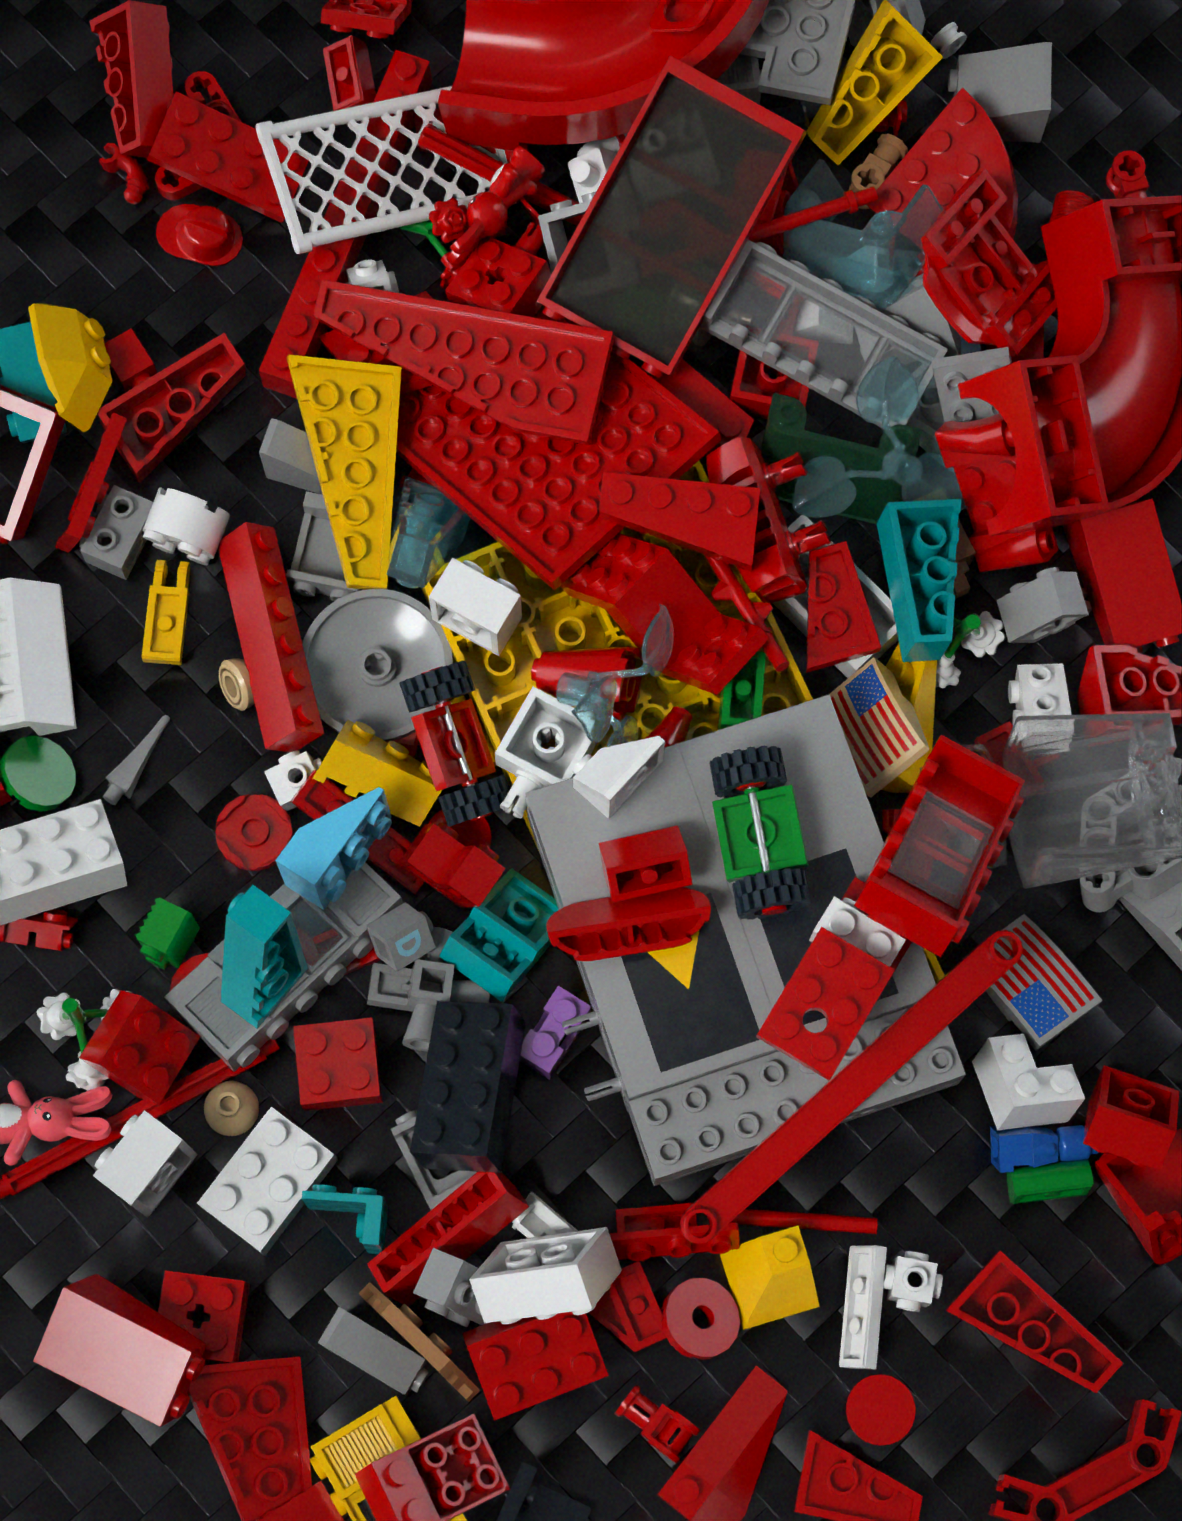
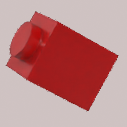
[105,328,157,393]

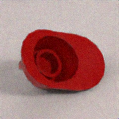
[156,204,243,266]

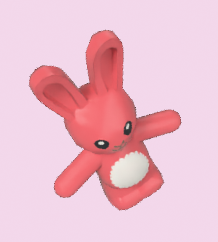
[0,1080,112,1166]

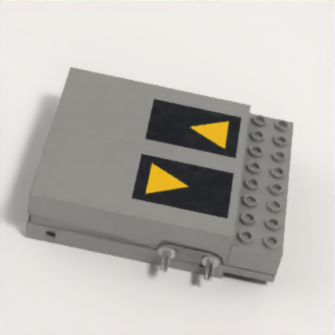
[525,695,966,1186]

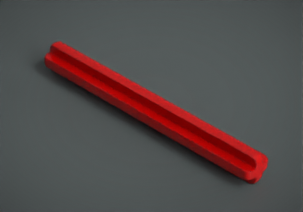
[418,125,584,225]

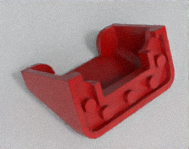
[1095,1127,1182,1265]

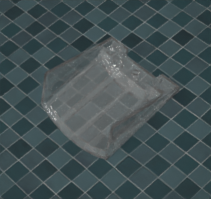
[1002,713,1182,889]

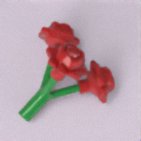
[400,198,507,288]

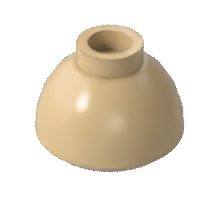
[219,658,255,711]
[204,1081,259,1136]

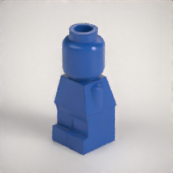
[990,1125,1099,1173]

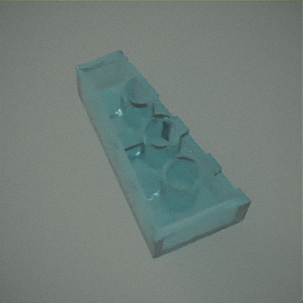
[387,476,470,588]

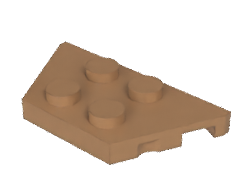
[359,1282,480,1402]

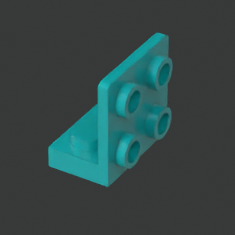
[302,1185,388,1254]

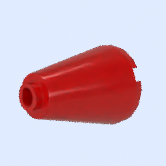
[531,646,643,724]

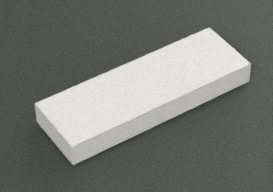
[839,1245,887,1369]

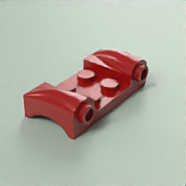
[934,413,1059,572]

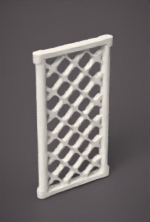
[256,86,517,254]

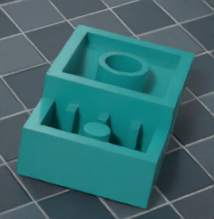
[439,868,559,1002]

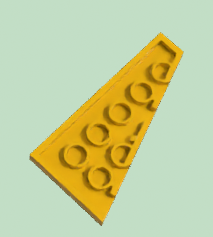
[287,354,402,589]

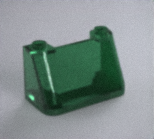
[760,393,923,525]

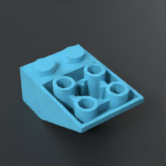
[275,787,392,910]

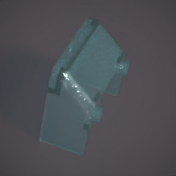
[783,159,943,308]

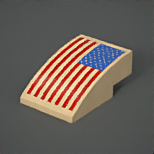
[829,657,930,798]

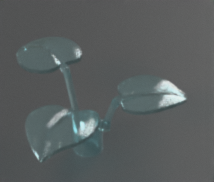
[792,356,967,518]
[556,604,673,747]

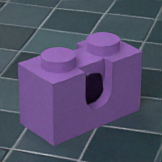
[520,986,592,1080]

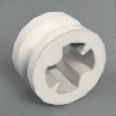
[931,22,967,59]

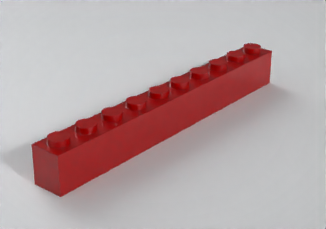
[259,50,432,399]

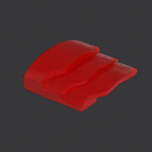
[921,169,1057,357]

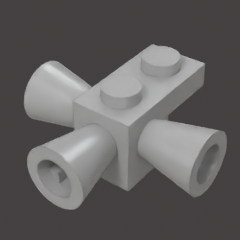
[367,927,490,1051]

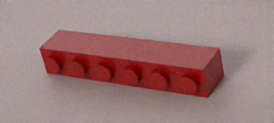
[218,522,324,752]

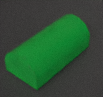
[1007,1159,1094,1204]

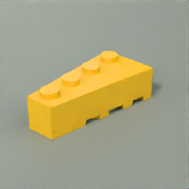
[806,0,943,165]

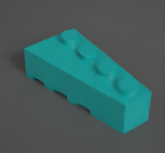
[876,499,962,662]
[221,885,308,1029]

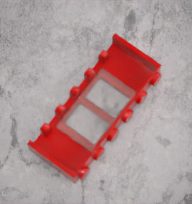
[854,735,1025,957]

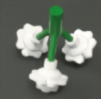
[936,611,1005,688]
[37,989,132,1091]

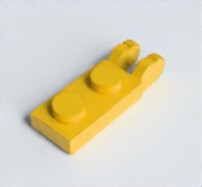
[142,560,190,665]

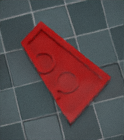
[806,541,881,673]
[794,1430,923,1521]

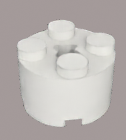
[142,487,230,565]

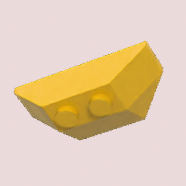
[28,303,113,432]

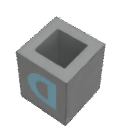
[366,902,436,971]

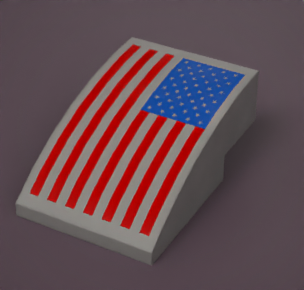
[962,914,1103,1051]

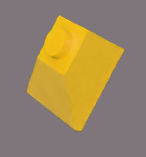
[720,1226,820,1330]

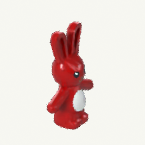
[446,146,545,265]

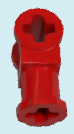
[1105,150,1149,199]
[614,1384,701,1464]

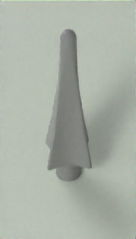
[103,715,170,805]

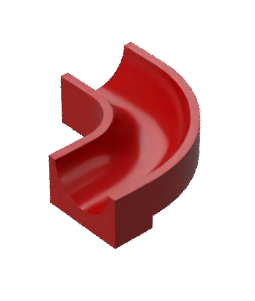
[438,0,769,151]
[958,195,1182,536]

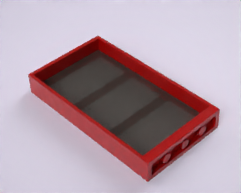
[537,55,806,379]

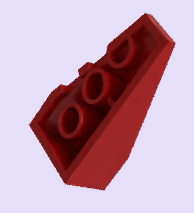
[1077,645,1182,733]
[657,1366,788,1521]

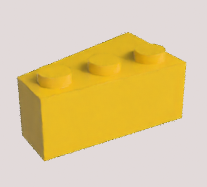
[312,720,442,827]

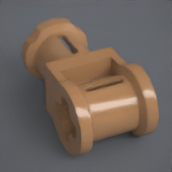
[849,134,908,209]

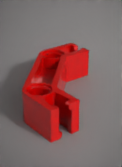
[988,1399,1182,1521]

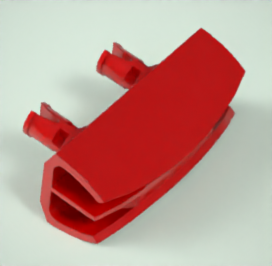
[706,436,831,603]

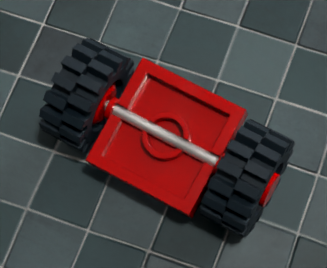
[399,661,509,827]

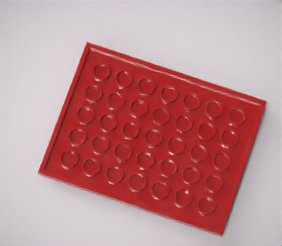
[396,305,721,591]

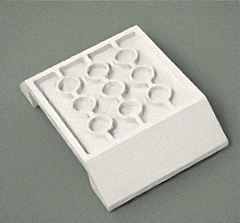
[0,578,77,736]

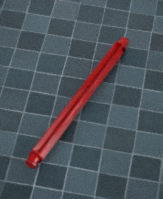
[0,1038,280,1199]

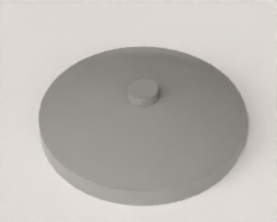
[303,589,453,742]

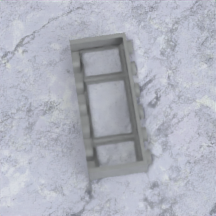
[701,240,948,437]

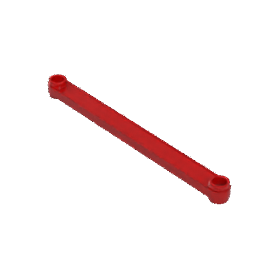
[680,930,1023,1244]

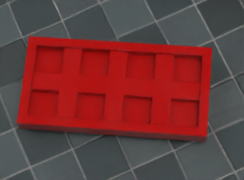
[147,91,309,223]

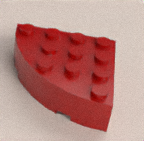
[867,87,1018,251]

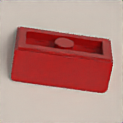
[323,35,376,111]

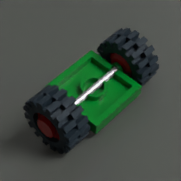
[709,746,811,920]

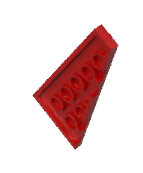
[187,1356,312,1521]

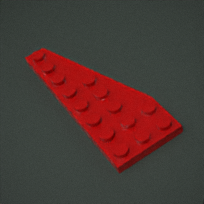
[313,279,615,445]

